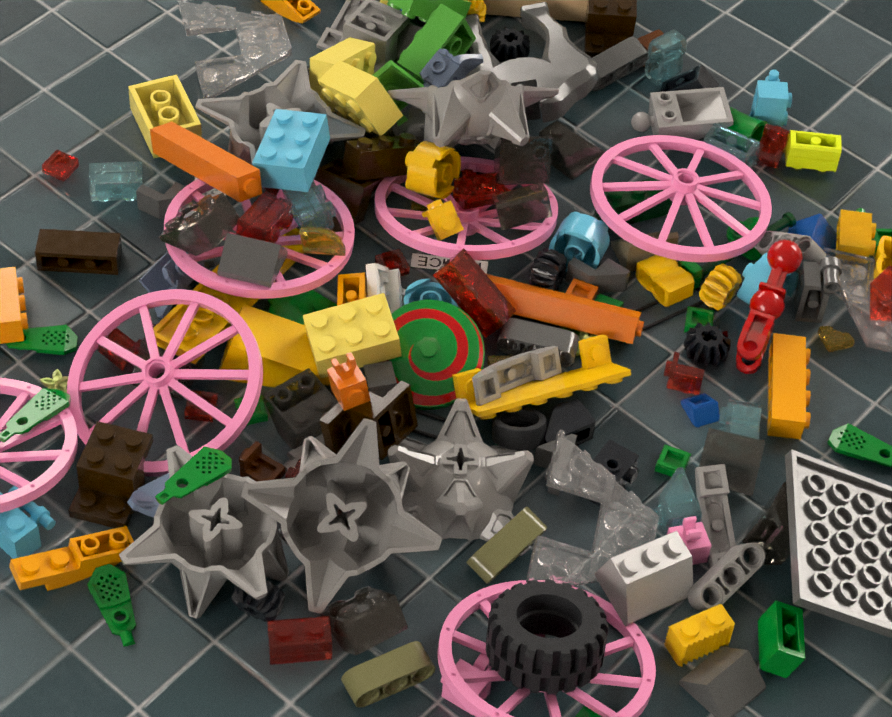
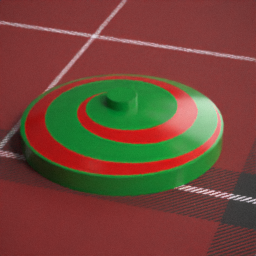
[379,300,485,410]

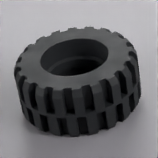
[486,580,608,695]

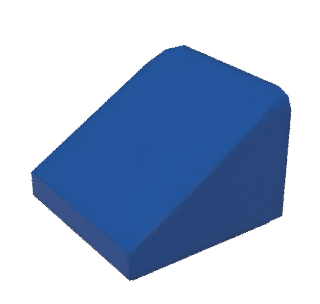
[681,393,720,427]

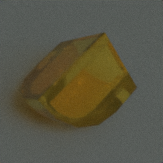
[299,227,346,256]

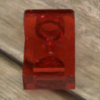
[753,124,790,168]
[97,327,144,371]
[663,352,705,395]

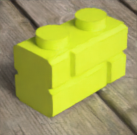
[785,130,842,172]

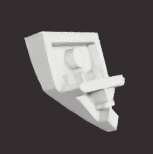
[366,263,406,314]

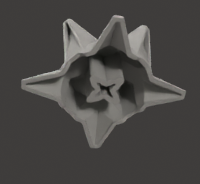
[195,60,366,199]
[387,71,559,161]
[388,398,534,556]
[241,419,442,614]
[119,445,295,618]

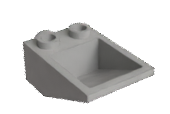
[631,87,734,140]

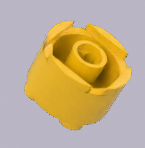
[405,141,461,199]

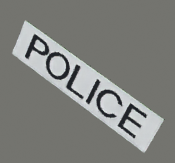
[410,253,488,275]

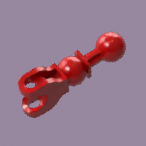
[736,240,802,374]

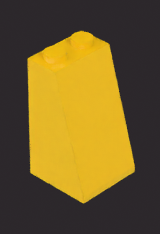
[219,304,330,395]

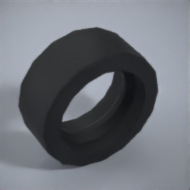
[492,407,547,451]

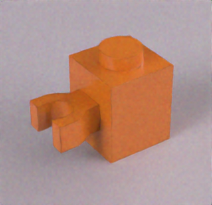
[327,352,371,411]

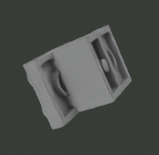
[343,0,410,73]

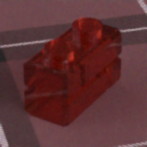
[236,191,293,243]
[267,616,332,665]

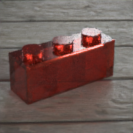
[433,248,516,338]

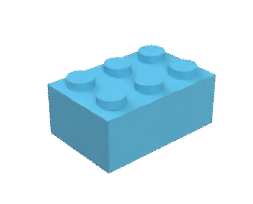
[252,109,330,192]

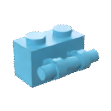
[750,70,792,136]
[0,486,56,559]

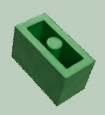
[758,601,805,678]

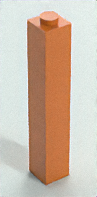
[150,121,262,202]
[475,273,644,344]

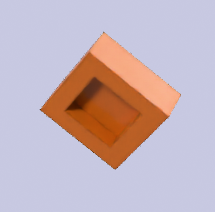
[566,278,598,300]

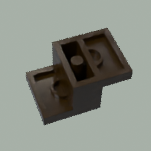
[584,0,637,58]
[296,158,384,232]
[319,381,418,460]
[68,421,153,528]

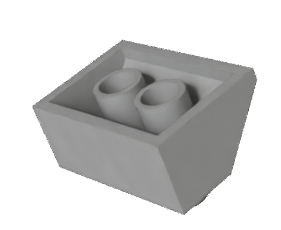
[594,531,693,626]

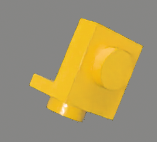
[421,199,464,241]

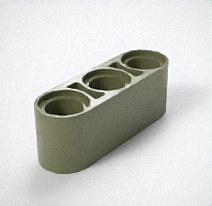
[466,506,548,584]
[341,641,436,708]

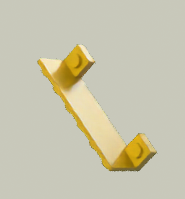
[452,334,631,420]

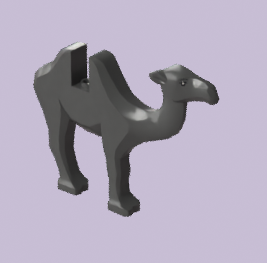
[373,2,599,142]

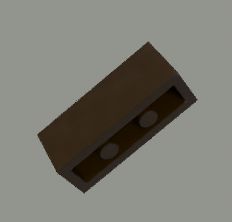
[341,133,421,181]
[35,229,122,275]

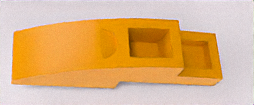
[260,0,321,24]
[9,526,134,591]

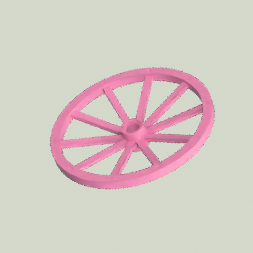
[590,135,772,262]
[374,157,558,260]
[164,179,355,299]
[67,289,263,477]
[0,378,78,513]
[438,580,656,717]

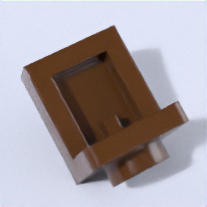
[239,441,285,482]

